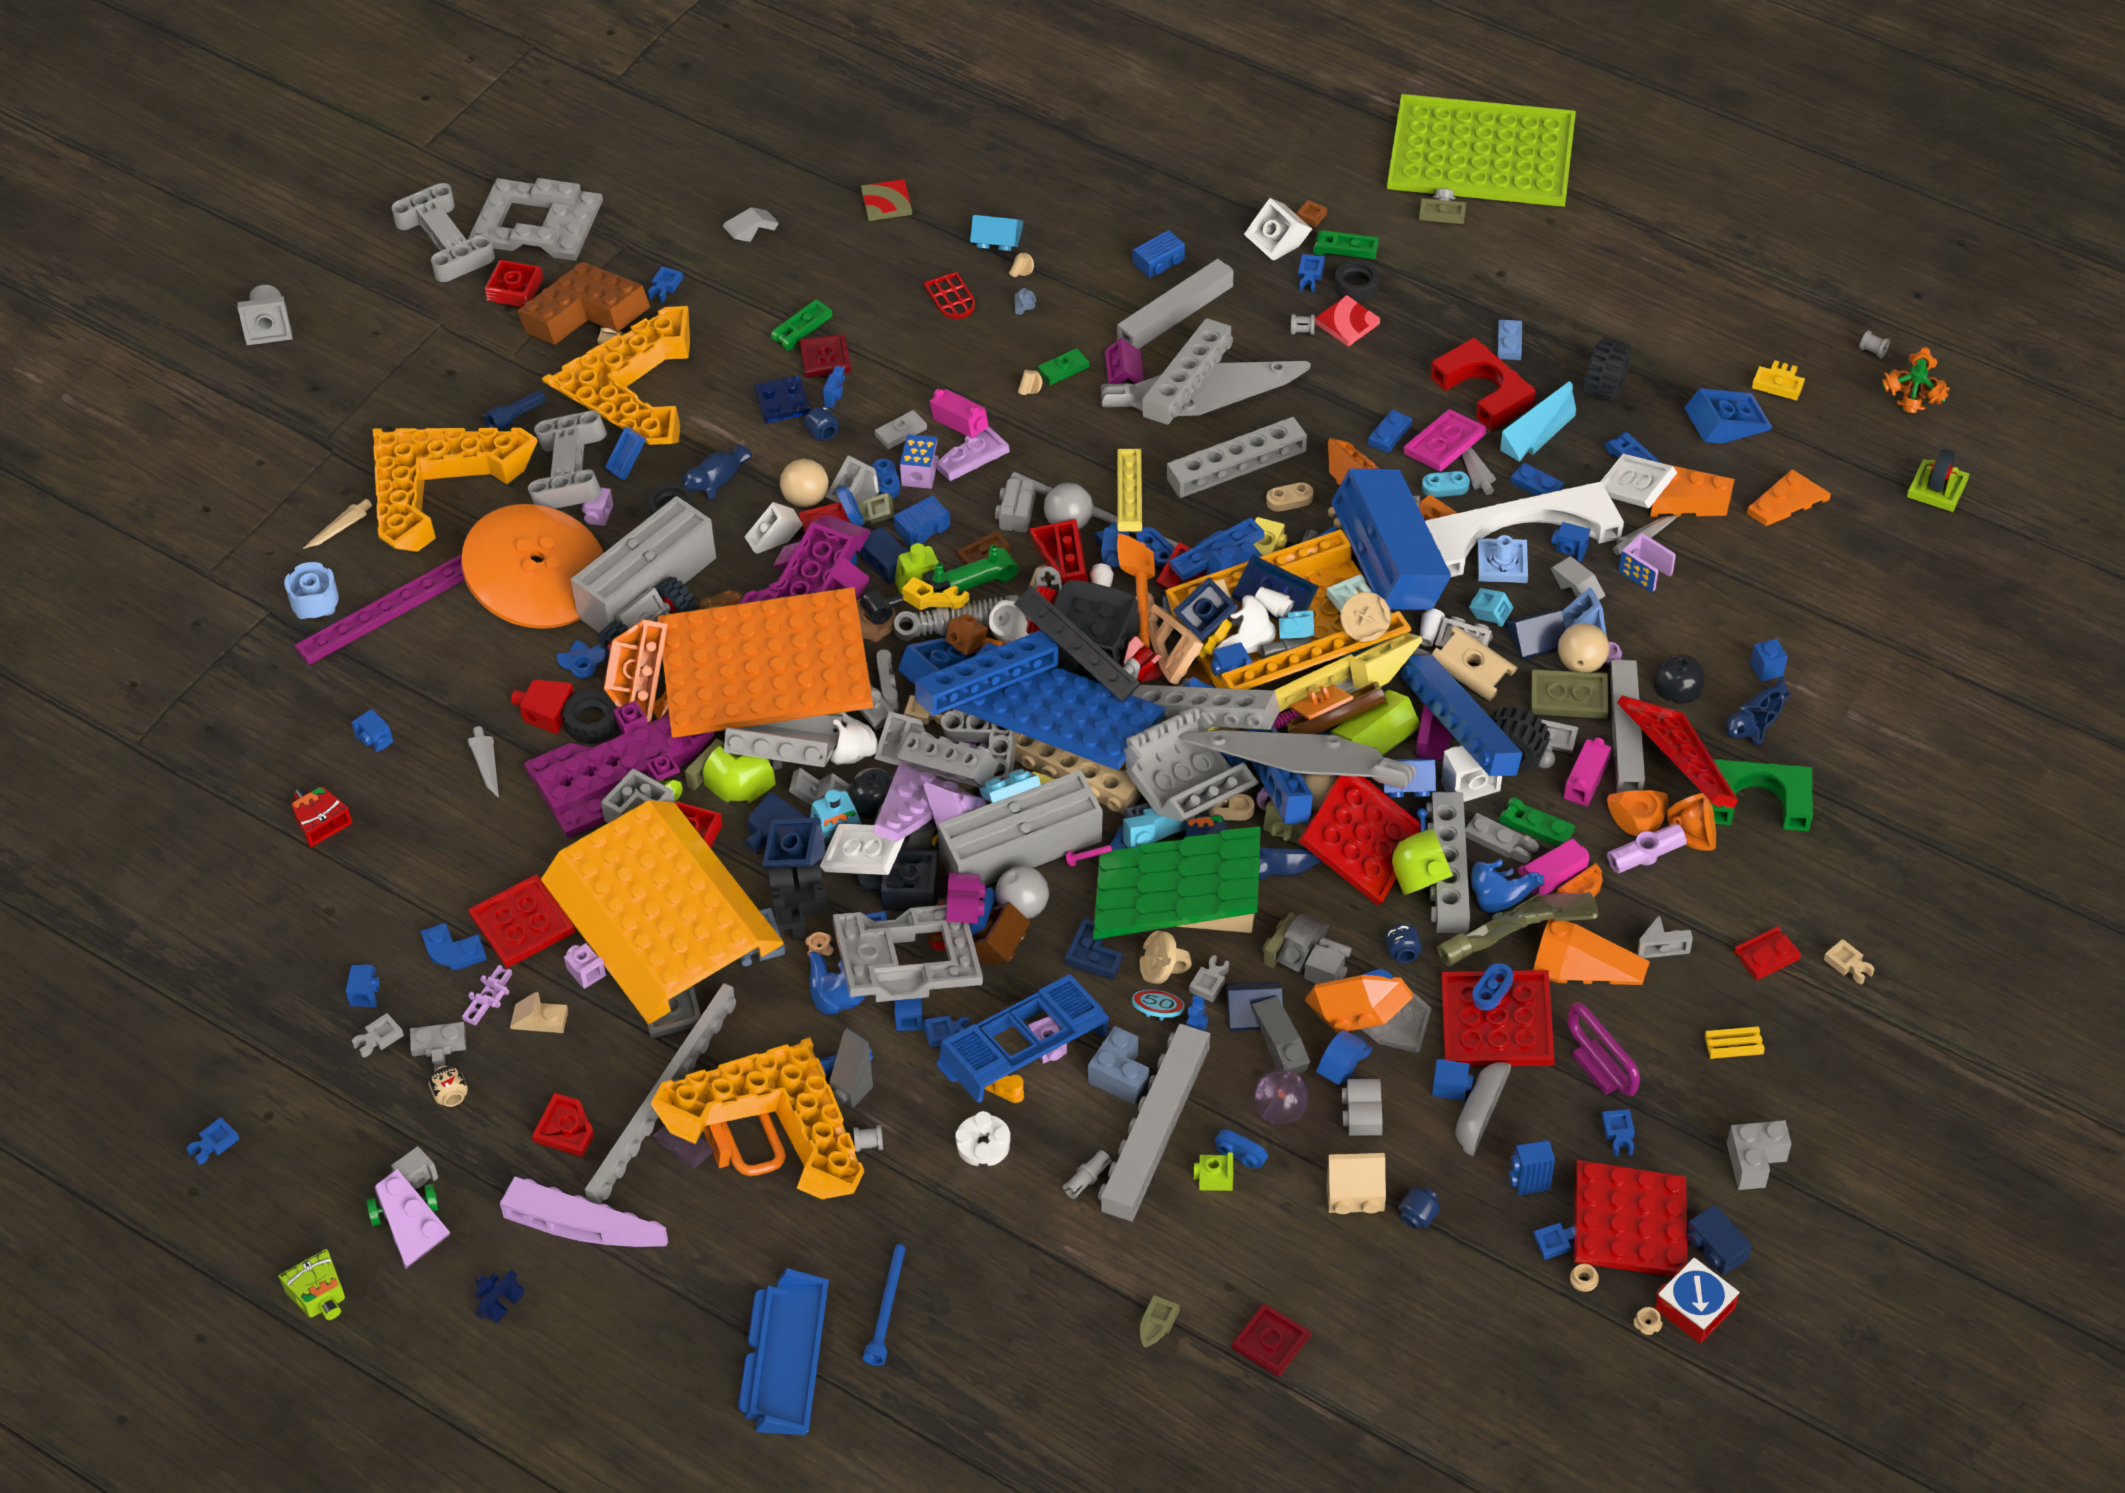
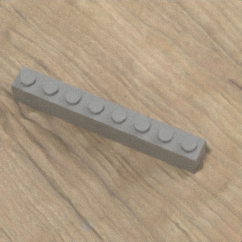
[1098,1024,1210,1222]

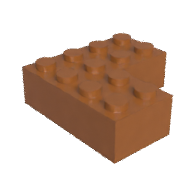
[517,262,650,345]

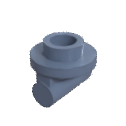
[1015,288,1036,315]

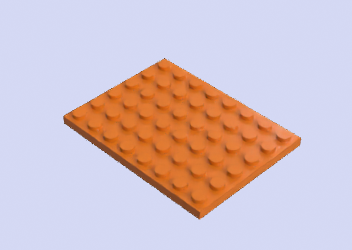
[658,587,874,738]

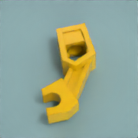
[902,577,969,610]

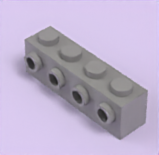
[897,731,999,788]

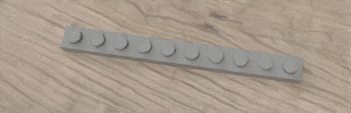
[585,983,736,1205]

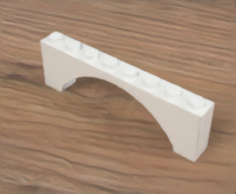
[1425,481,1624,577]

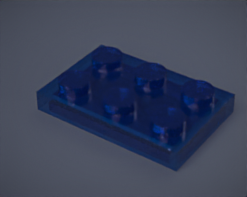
[1231,554,1319,621]

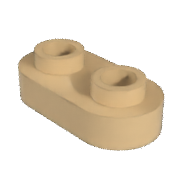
[1266,483,1313,512]

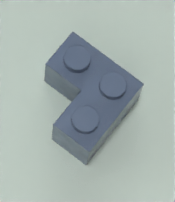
[1088,1026,1149,1105]

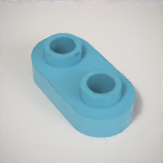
[1422,471,1470,497]

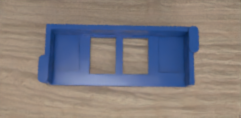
[937,974,1109,1103]

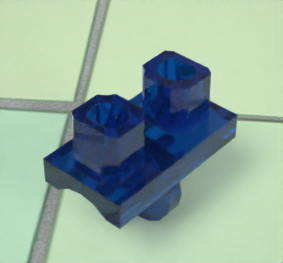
[474,1269,525,1324]

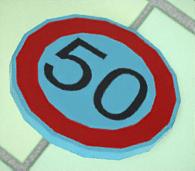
[1132,990,1185,1021]

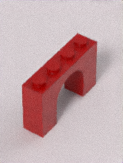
[1430,338,1536,432]

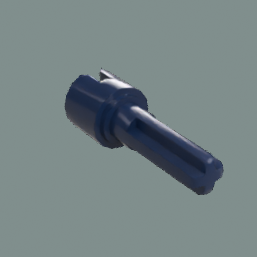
[483,391,546,431]

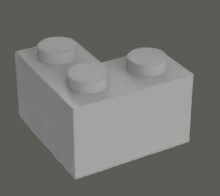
[601,769,675,823]
[1727,1120,1791,1190]

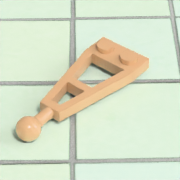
[1135,592,1203,685]

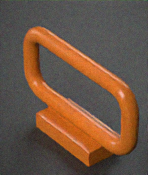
[703,1113,786,1176]

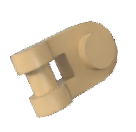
[1209,794,1255,821]

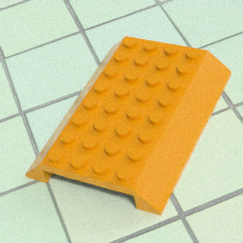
[1166,529,1411,689]
[541,800,784,1025]

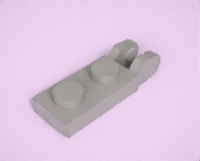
[1465,813,1539,864]

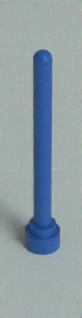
[863,1244,905,1366]

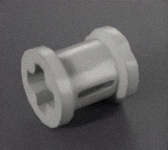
[1291,314,1315,335]
[1859,330,1890,359]
[854,1125,883,1152]

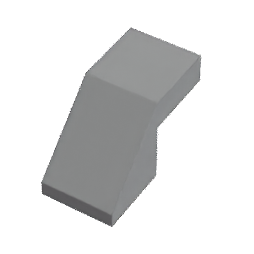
[723,207,779,242]
[1550,556,1605,600]
[789,768,850,804]

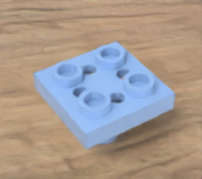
[1478,535,1528,583]

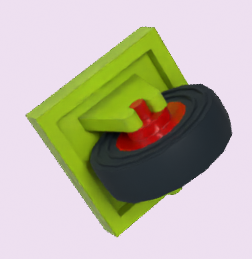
[1907,449,1970,512]

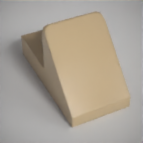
[510,992,568,1033]

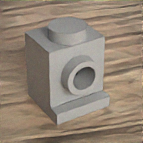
[391,1146,438,1189]

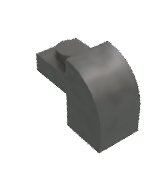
[1276,914,1330,973]

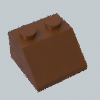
[972,902,1031,966]

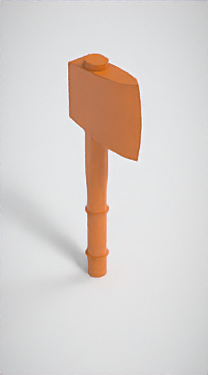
[1117,534,1155,649]

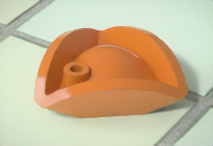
[1607,790,1669,836]
[1667,793,1716,851]

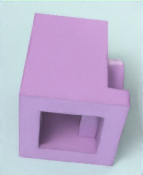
[582,488,613,526]
[564,943,606,989]
[1028,1016,1067,1064]

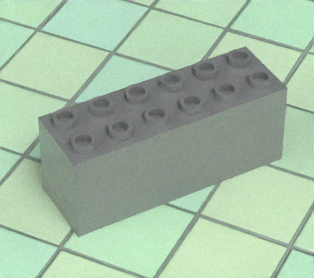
[571,496,716,632]
[938,770,1103,886]

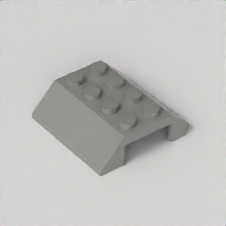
[1123,707,1258,822]

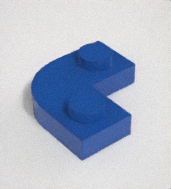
[421,923,487,970]

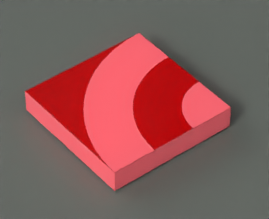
[1315,295,1380,347]

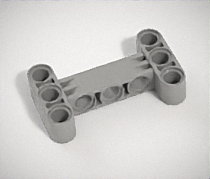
[391,183,495,282]
[528,411,607,509]

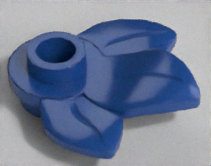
[557,640,606,678]

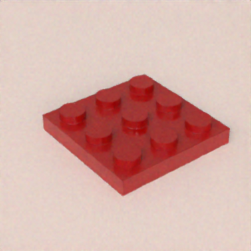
[468,874,576,968]

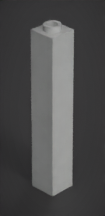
[1117,259,1233,349]
[1609,660,1645,793]

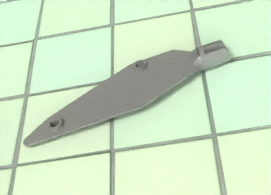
[1100,361,1311,416]
[1181,730,1417,789]

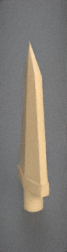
[303,499,372,549]

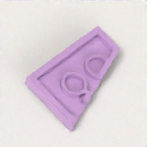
[936,427,1010,481]
[374,1169,450,1269]

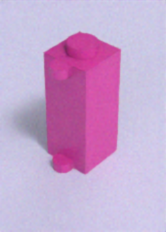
[930,389,989,438]
[1564,738,1611,807]
[1518,839,1589,896]

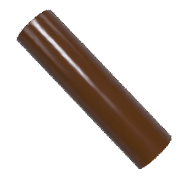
[1286,681,1387,735]

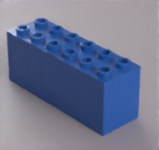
[1331,468,1452,610]

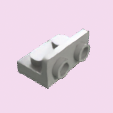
[1435,616,1493,649]

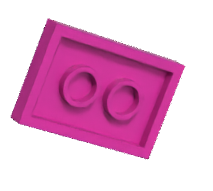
[1403,409,1486,472]

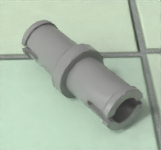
[1063,1150,1112,1199]

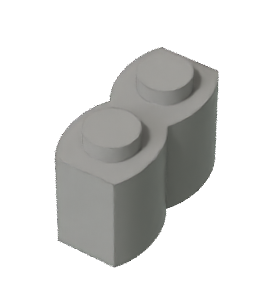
[1342,1079,1382,1136]

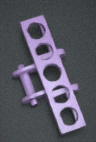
[462,965,512,1026]

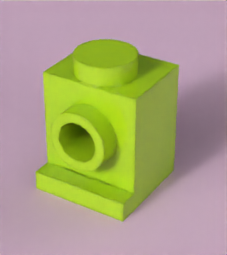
[1194,1152,1233,1191]

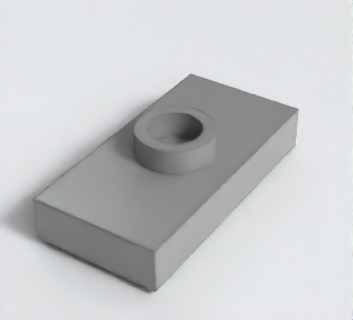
[875,410,927,449]

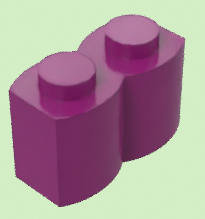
[946,872,985,924]

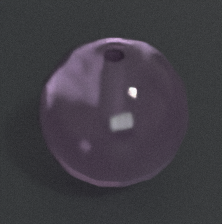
[1253,1069,1310,1125]

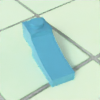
[1123,808,1195,848]

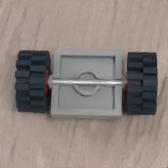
[598,576,698,655]

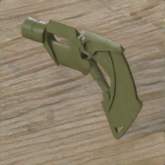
[1437,892,1598,967]

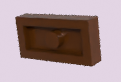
[957,530,1011,565]

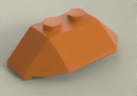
[1328,438,1380,485]
[603,620,668,723]
[1305,975,1413,1034]

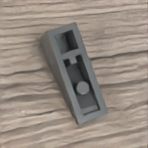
[1252,996,1310,1080]
[830,1028,873,1109]

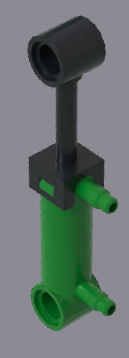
[860,544,1019,625]

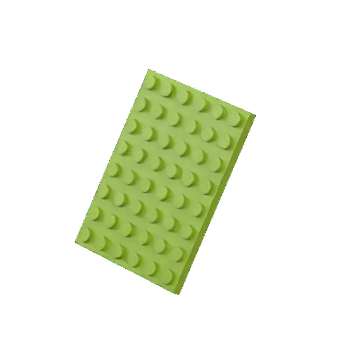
[1387,94,1576,207]

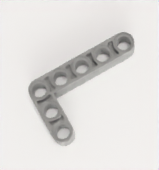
[941,711,1017,805]

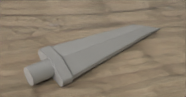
[1461,447,1496,495]
[1613,515,1679,555]
[468,726,499,798]

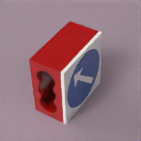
[1655,1258,1739,1344]

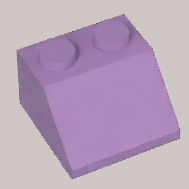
[923,782,988,829]

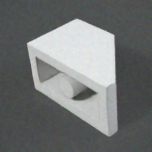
[745,502,803,554]

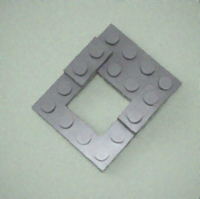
[468,178,603,261]
[833,905,983,1002]

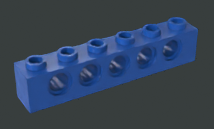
[915,630,1059,716]
[1243,725,1313,824]

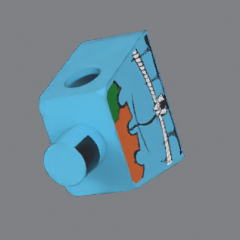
[810,790,862,845]

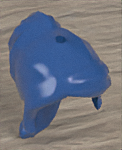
[1470,859,1544,912]
[809,951,867,1015]

